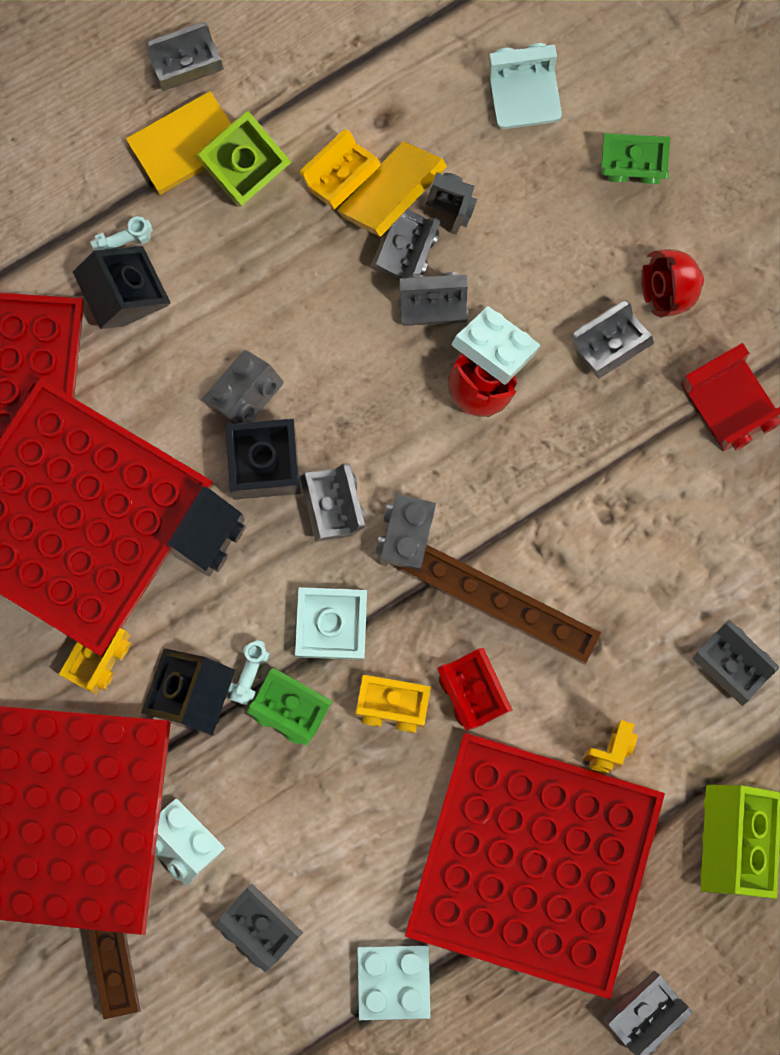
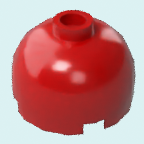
[641,249,704,318]
[448,353,517,417]

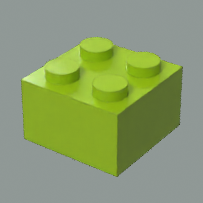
[194,111,292,207]

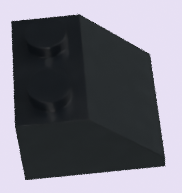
[73,246,171,329]
[167,486,246,577]
[141,648,235,736]

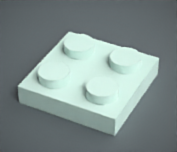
[451,306,541,385]
[295,587,367,660]
[358,946,431,1020]

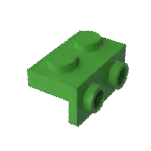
[600,133,671,184]
[247,668,333,745]

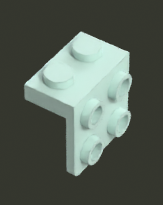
[488,43,562,130]

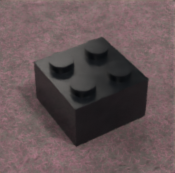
[225,418,301,500]

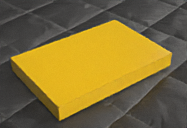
[126,91,231,195]
[337,141,447,237]

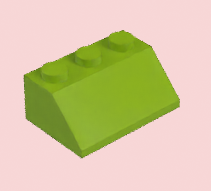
[700,785,780,899]

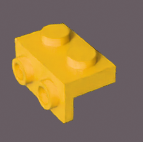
[300,129,381,210]
[58,628,131,696]
[355,675,431,733]
[582,720,638,774]

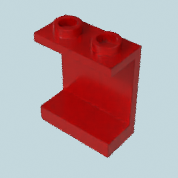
[681,343,780,452]

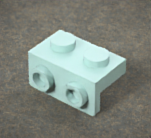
[155,798,225,886]

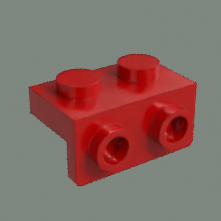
[437,648,513,731]

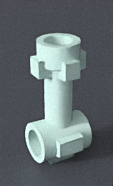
[90,216,153,251]
[228,640,270,706]

